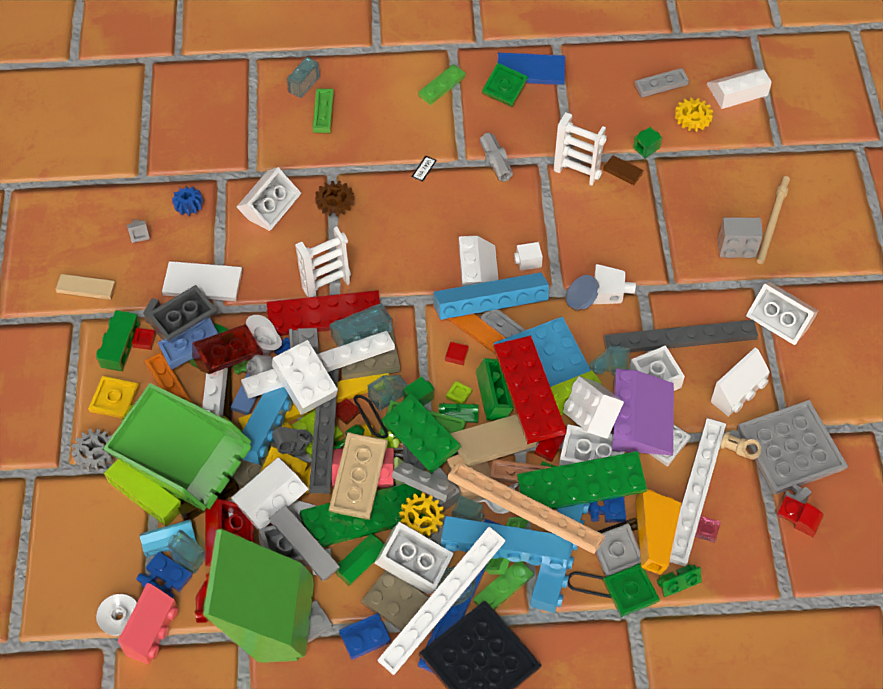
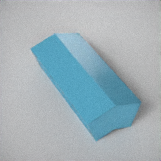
[140,519,197,557]

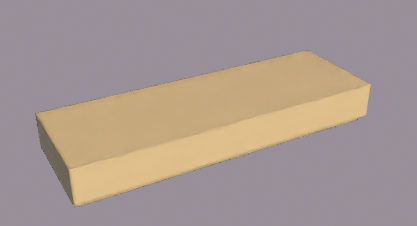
[56,274,116,300]

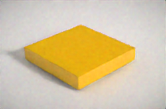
[88,376,140,419]

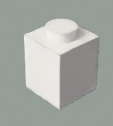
[514,242,543,271]

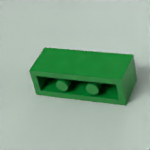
[96,310,140,372]
[475,358,513,421]

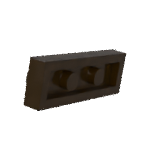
[178,477,238,521]

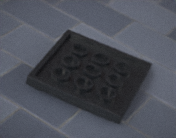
[419,600,542,689]

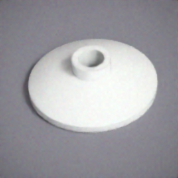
[96,594,137,635]

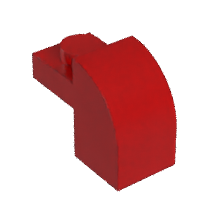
[777,495,824,537]

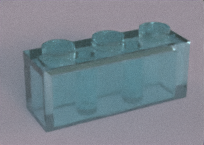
[329,303,393,347]

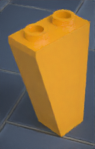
[636,489,682,575]

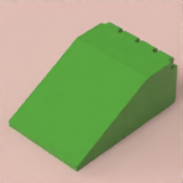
[103,383,252,511]
[203,529,314,663]

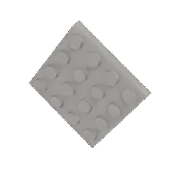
[737,400,848,495]

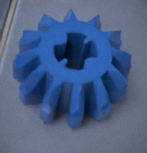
[172,185,203,216]

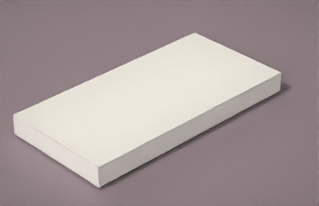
[162,261,243,301]

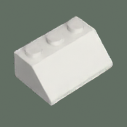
[707,69,772,109]
[237,167,302,231]
[459,236,498,286]
[746,282,819,345]
[711,347,770,417]
[231,458,308,530]

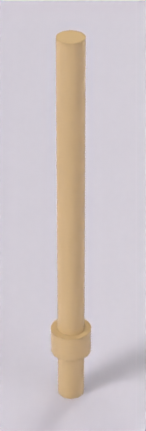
[757,176,790,264]

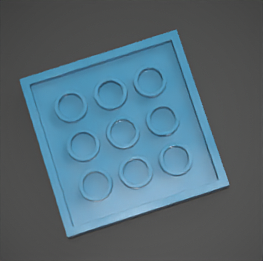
[493,316,591,387]

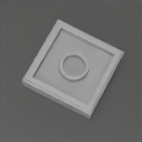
[596,523,641,577]

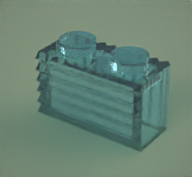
[286,57,320,98]

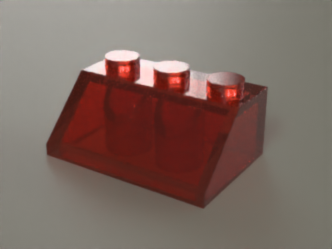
[192,324,263,374]

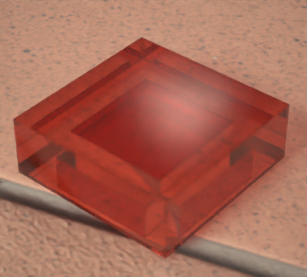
[336,398,360,425]

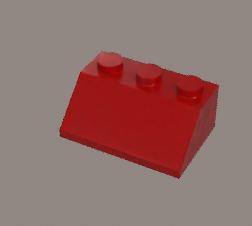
[205,499,254,567]

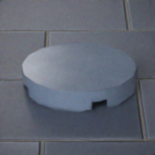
[566,275,599,311]

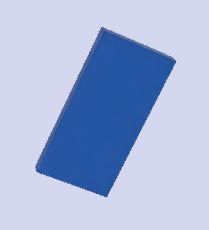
[498,53,565,85]

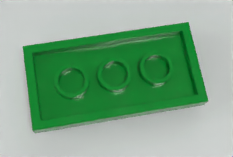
[381,394,462,474]

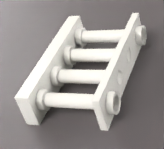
[554,112,607,186]
[295,227,351,297]

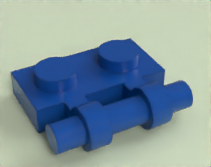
[588,497,626,523]
[136,552,192,598]

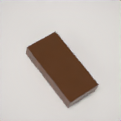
[603,155,643,185]

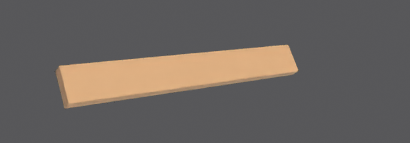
[448,462,605,554]

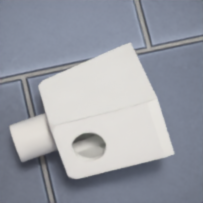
[593,264,636,304]

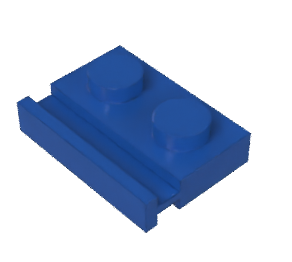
[339,613,391,660]

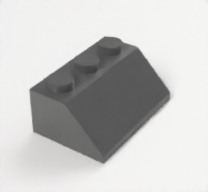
[147,285,217,341]

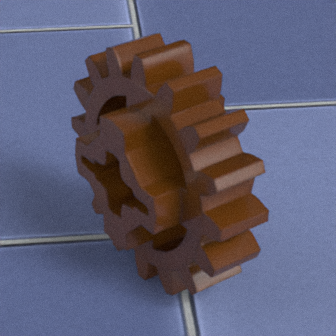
[315,181,354,216]

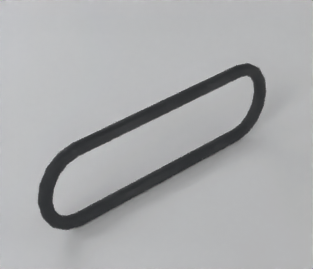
[354,395,388,438]
[567,572,611,598]

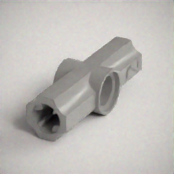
[480,132,513,182]

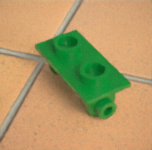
[439,403,479,423]
[657,564,702,598]

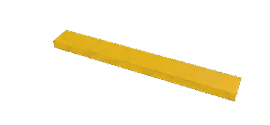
[238,373,392,430]

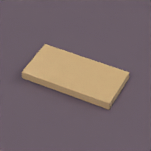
[450,415,537,467]
[329,433,388,520]

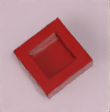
[132,328,156,350]
[445,341,469,366]

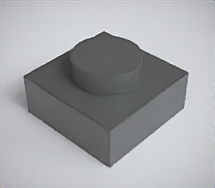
[143,298,160,324]

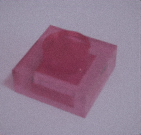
[695,516,721,543]

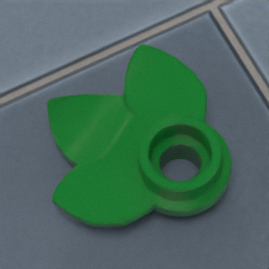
[333,424,364,449]

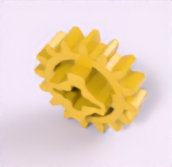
[675,97,713,132]
[399,493,445,538]

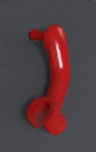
[195,573,210,623]

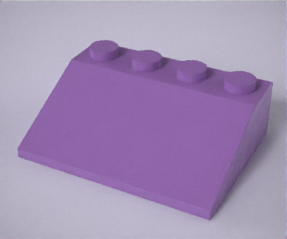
[611,369,674,456]

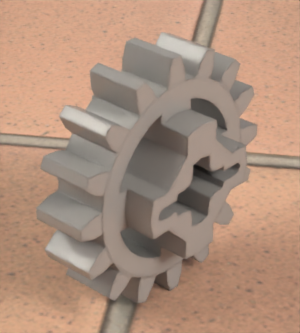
[71,429,113,471]

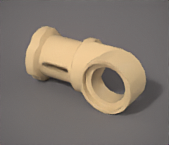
[720,432,761,459]

